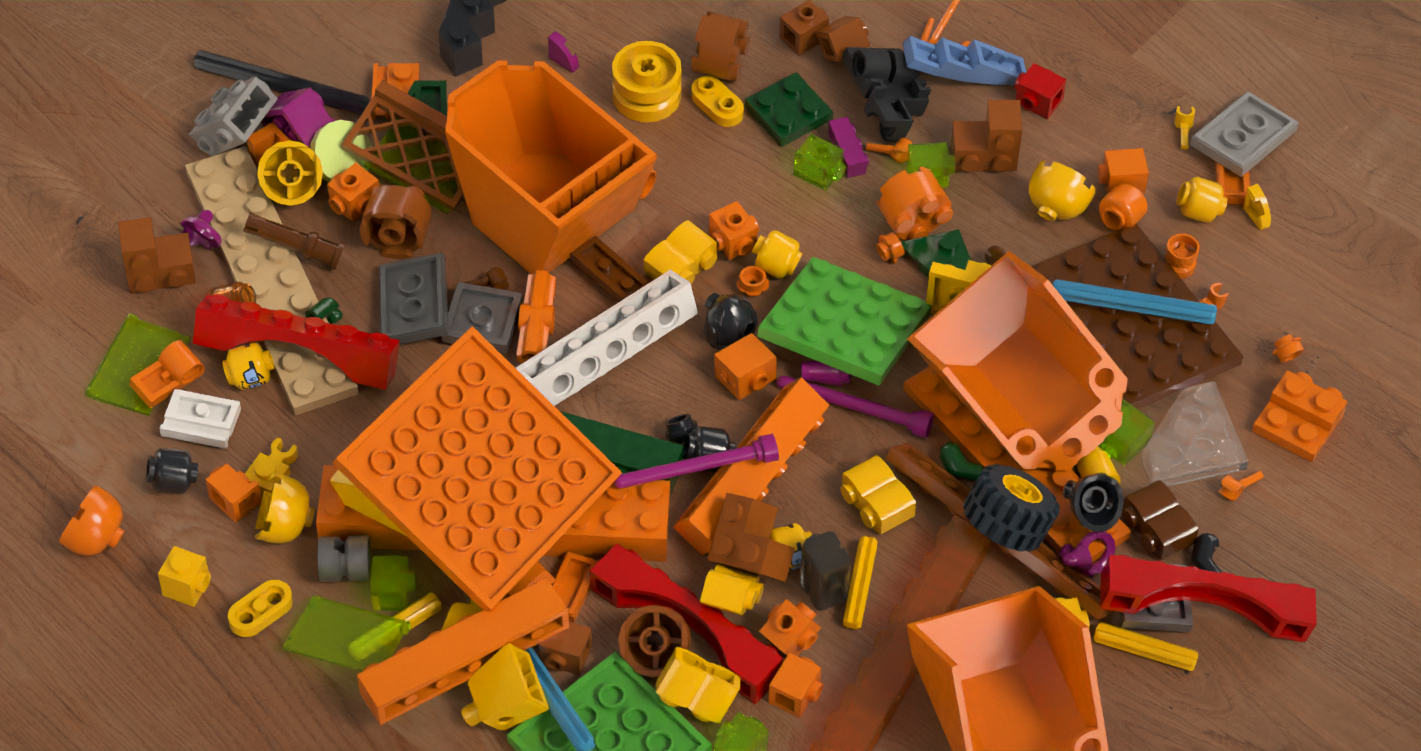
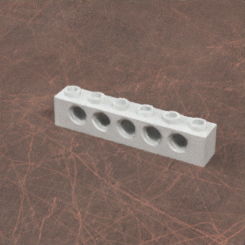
[516,270,698,406]

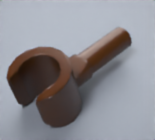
[462,267,509,290]

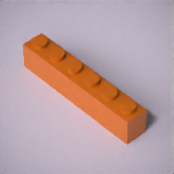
[673,377,830,555]
[357,578,569,725]

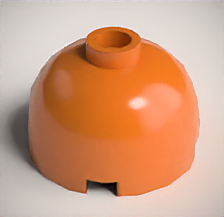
[59,485,125,556]

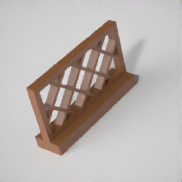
[341,80,464,211]

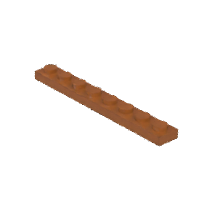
[885,442,1115,620]

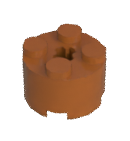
[691,11,750,81]
[360,184,432,259]

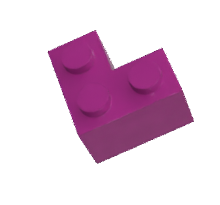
[261,87,335,148]

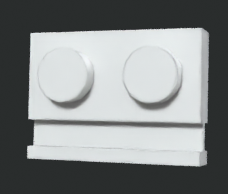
[160,389,241,449]

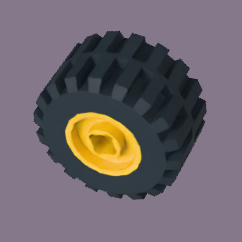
[963,464,1060,552]

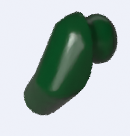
[305,297,343,324]

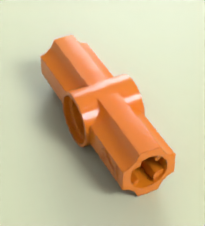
[517,270,557,364]

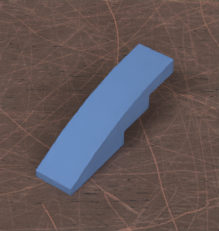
[902,36,1026,85]

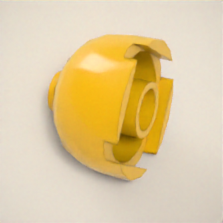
[257,140,323,206]
[1029,161,1095,222]
[255,473,315,544]

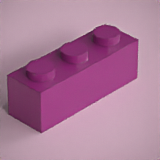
[828,117,869,178]

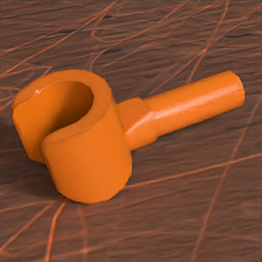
[866,138,913,163]
[1199,283,1229,309]
[1218,471,1264,501]

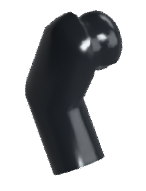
[1191,533,1222,573]

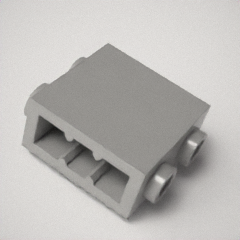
[189,76,278,157]

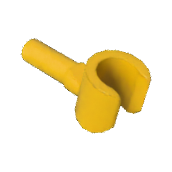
[1174,106,1195,150]

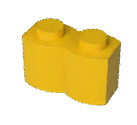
[643,220,717,284]
[840,455,916,535]
[700,564,764,615]
[656,647,740,723]

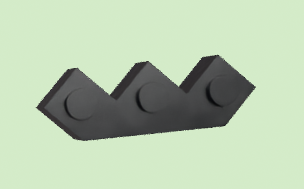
[438,0,507,77]

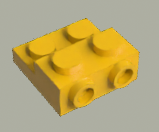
[926,260,991,314]

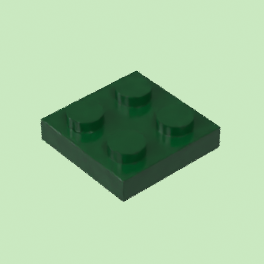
[745,72,833,147]

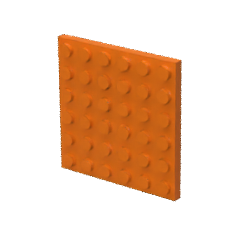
[332,326,622,612]

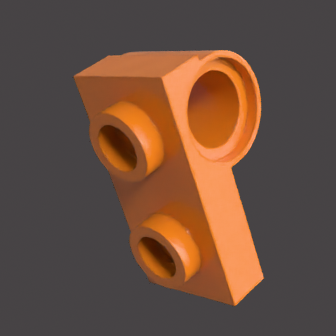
[129,340,205,409]

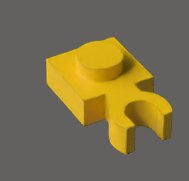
[245,437,298,494]

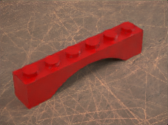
[192,294,400,390]
[590,543,783,705]
[1100,554,1317,642]

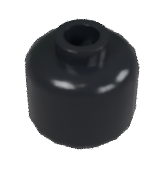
[683,426,735,472]
[146,448,198,494]

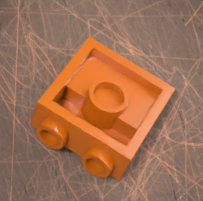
[1252,370,1348,462]

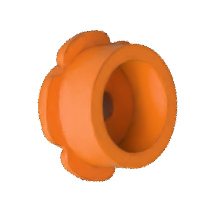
[876,232,904,264]
[737,266,769,297]
[1272,334,1305,363]

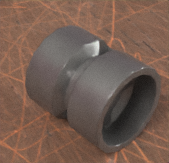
[318,535,371,582]

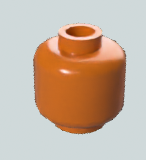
[1099,183,1148,231]

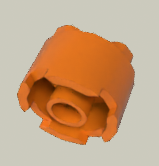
[876,166,954,240]

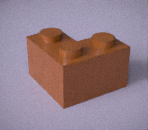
[951,100,1022,172]
[118,217,196,293]
[707,493,795,582]

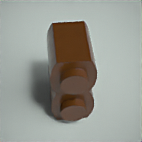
[1122,480,1199,560]

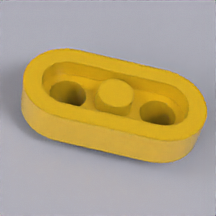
[691,76,744,127]
[228,580,293,637]

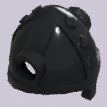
[704,293,758,351]
[1063,472,1124,532]

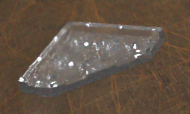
[1139,381,1249,486]

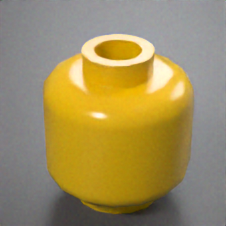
[1176,177,1227,223]
[752,230,803,279]

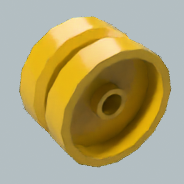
[612,41,682,123]

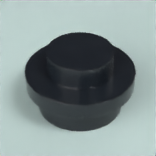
[665,413,698,442]

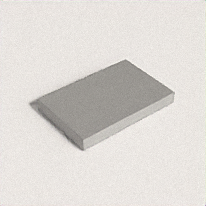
[1190,91,1299,177]

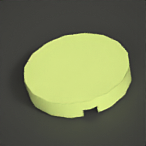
[310,120,373,182]

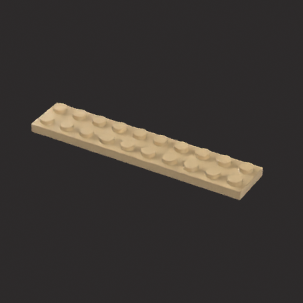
[185,146,359,416]

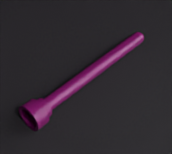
[777,376,934,439]
[613,433,779,489]

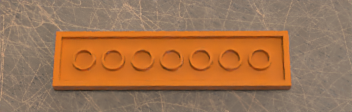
[903,366,1131,571]

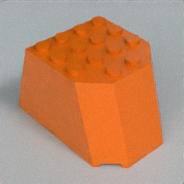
[445,60,657,274]

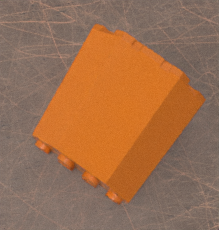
[907,251,1128,471]
[907,586,1109,751]

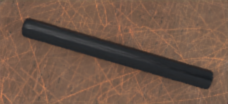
[194,50,371,114]

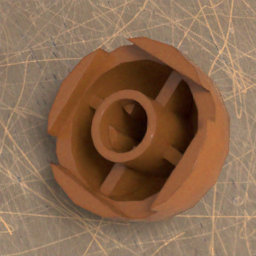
[618,604,692,677]

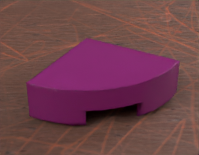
[548,31,579,73]

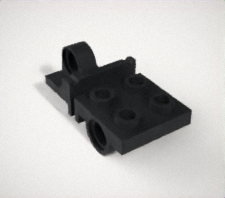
[842,47,931,142]

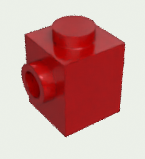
[1014,63,1067,120]

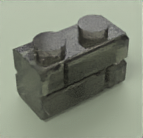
[800,531,851,611]

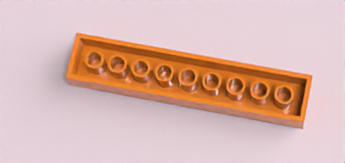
[316,465,670,562]

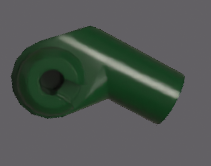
[940,442,983,482]

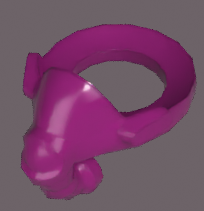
[180,210,222,250]
[1059,531,1116,577]

